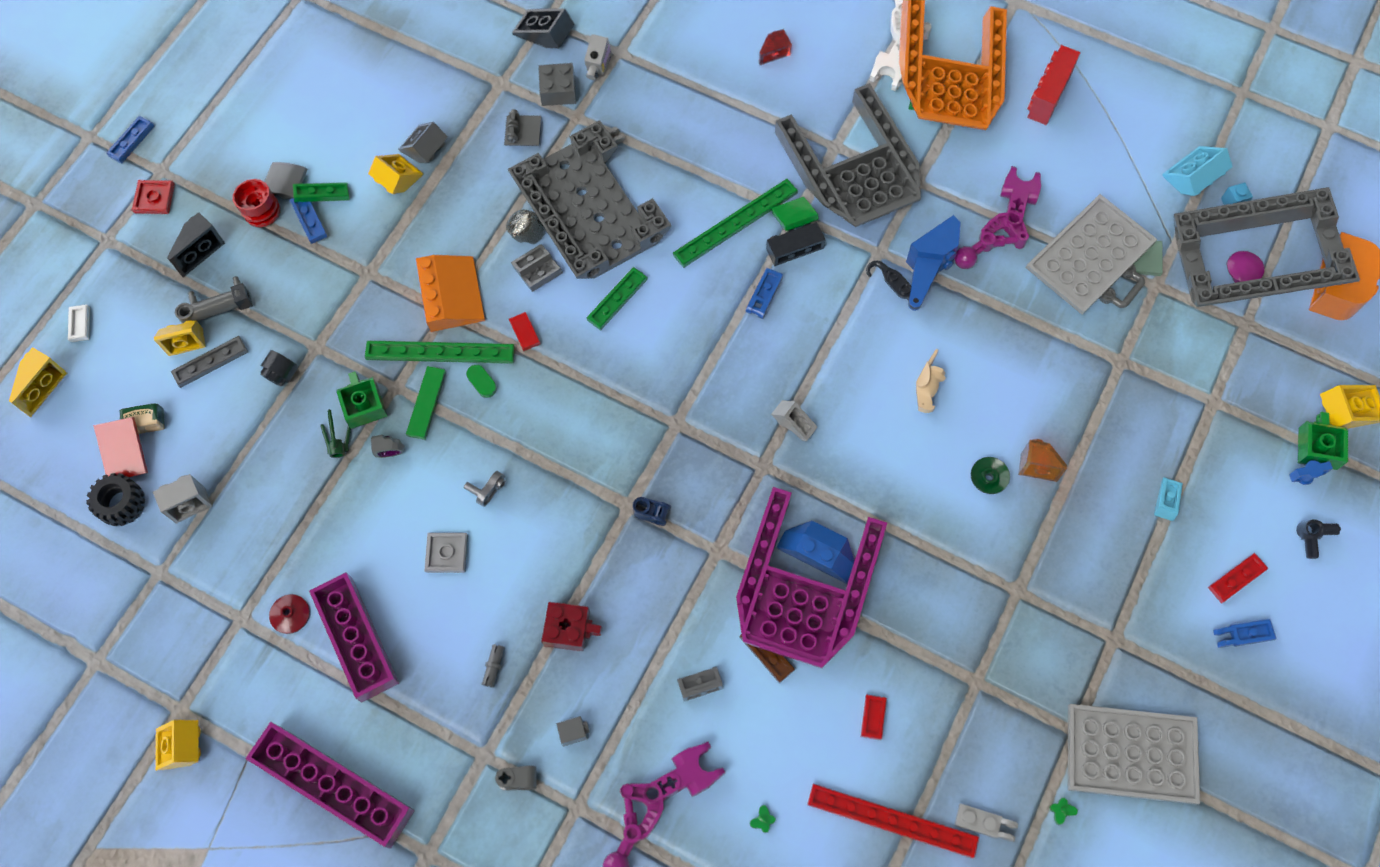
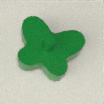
[1049,798,1078,825]
[749,805,776,833]

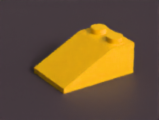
[9,347,67,417]
[1320,385,1380,429]

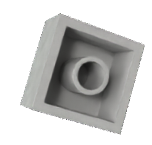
[153,474,212,524]

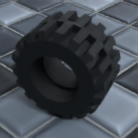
[86,473,145,526]

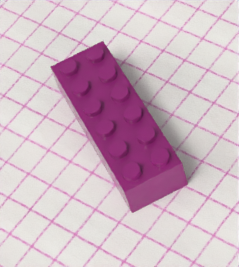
[309,572,399,703]

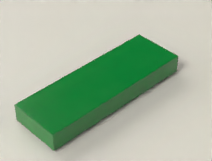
[293,182,349,202]

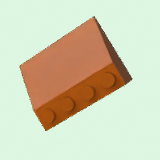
[416,255,485,332]

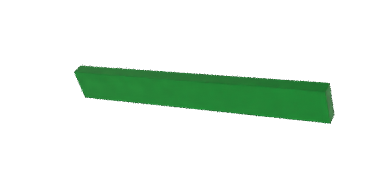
[673,179,798,268]
[365,341,515,364]

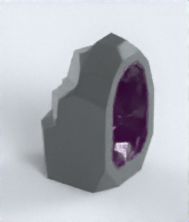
[371,435,405,458]

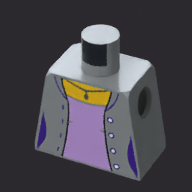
[584,34,612,80]

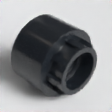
[260,350,299,386]

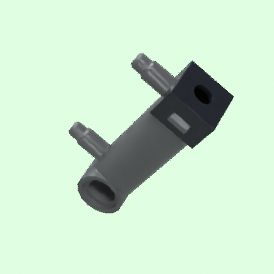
[175,276,253,323]

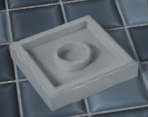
[424,533,468,573]

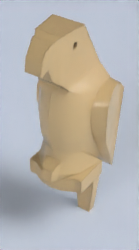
[916,349,946,413]

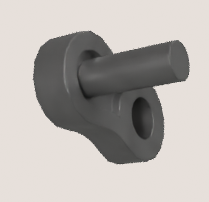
[464,471,506,507]

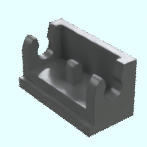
[677,667,723,702]

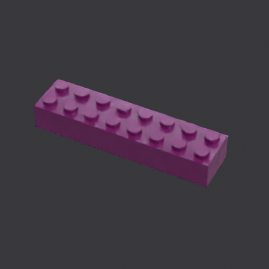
[245,721,415,849]

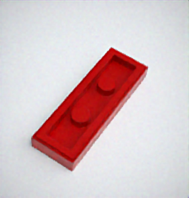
[1208,553,1269,604]

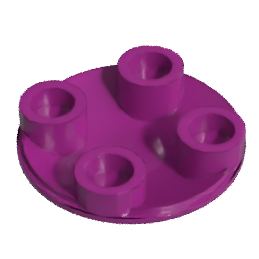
[1226,251,1265,283]

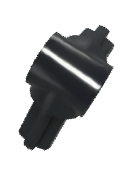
[1296,519,1341,559]

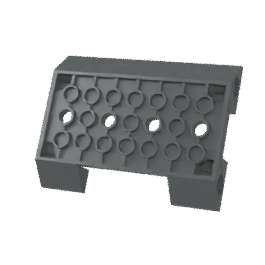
[508,120,671,279]

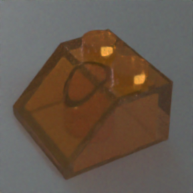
[1018,439,1067,482]

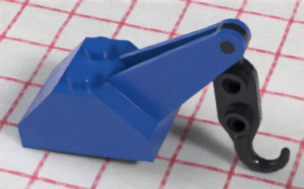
[866,215,961,311]

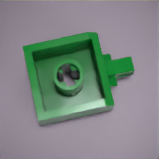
[336,371,388,429]
[1298,412,1348,470]

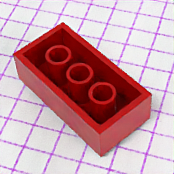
[1027,45,1081,125]

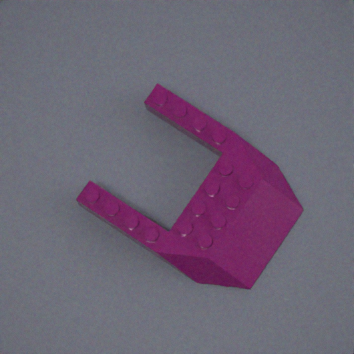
[736,487,887,668]

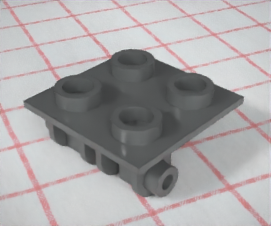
[504,109,541,146]

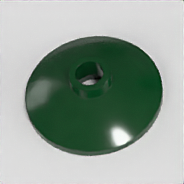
[970,457,1010,494]

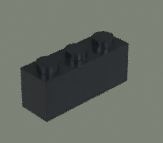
[766,222,826,267]

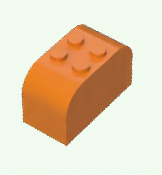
[1309,232,1380,320]

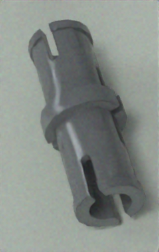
[481,644,505,688]

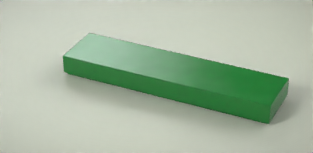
[586,267,648,331]
[406,366,446,440]

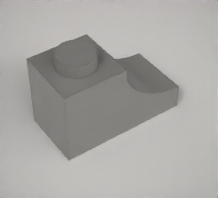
[771,400,817,441]

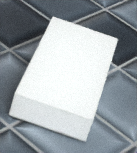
[68,305,90,342]

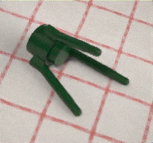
[320,409,351,458]

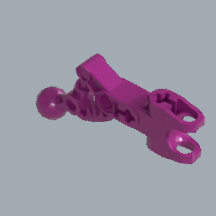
[954,166,1041,269]
[602,742,726,867]

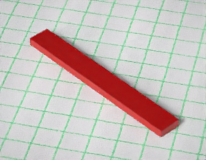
[807,784,979,859]

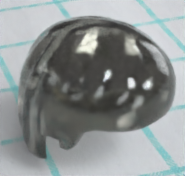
[506,209,546,244]

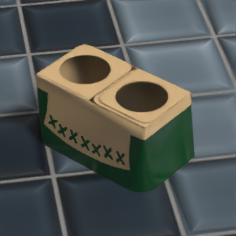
[119,403,165,434]

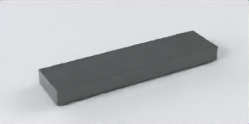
[171,336,248,388]

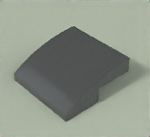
[264,162,308,199]
[511,244,562,292]

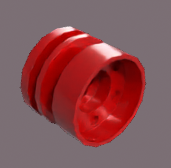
[233,179,280,227]

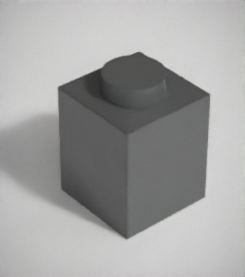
[556,716,590,747]

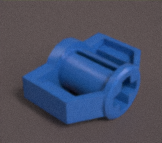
[1289,461,1333,485]

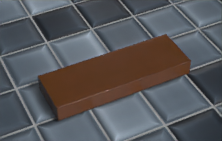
[739,634,795,684]

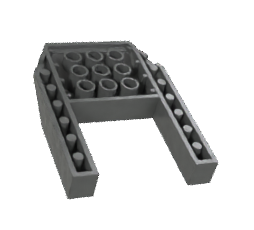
[775,83,921,227]

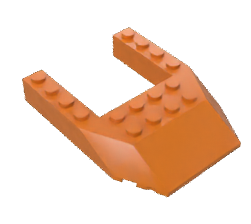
[899,0,1007,130]

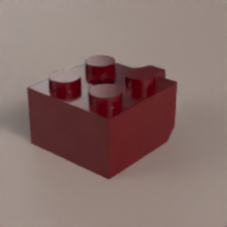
[541,602,602,651]

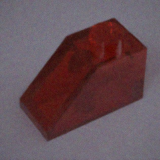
[759,29,792,65]

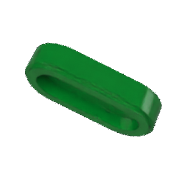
[466,365,497,398]

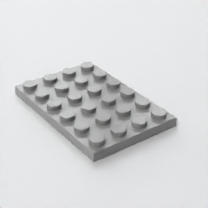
[1026,194,1157,315]
[1068,704,1200,805]

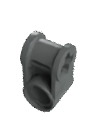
[495,766,537,791]

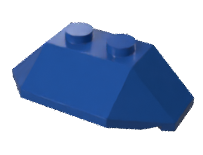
[776,521,854,584]

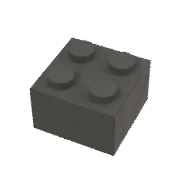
[538,63,576,106]

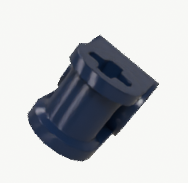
[633,497,671,526]

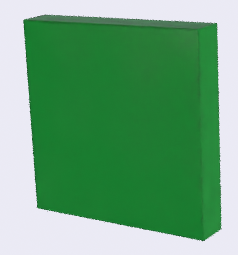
[771,196,819,231]

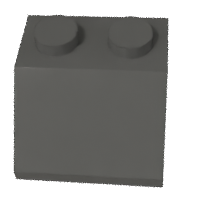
[398,122,448,163]

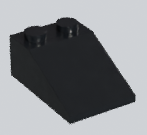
[512,8,574,48]
[167,212,225,278]

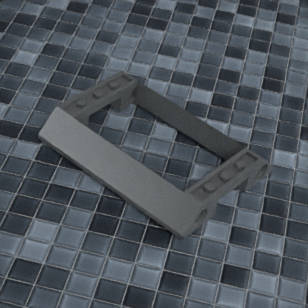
[1174,187,1360,307]

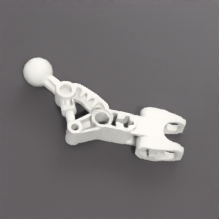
[869,0,932,91]

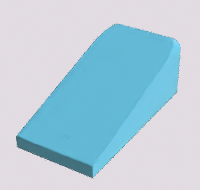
[1154,477,1183,521]

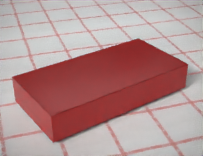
[509,312,540,352]
[860,694,887,740]

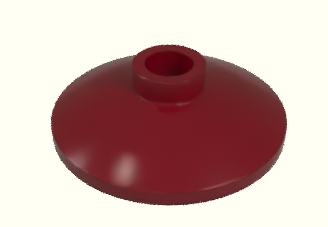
[269,594,310,634]

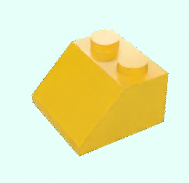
[368,154,423,194]
[154,320,206,356]
[155,720,201,771]

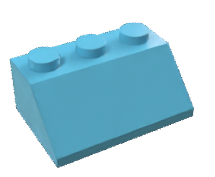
[1163,146,1233,196]

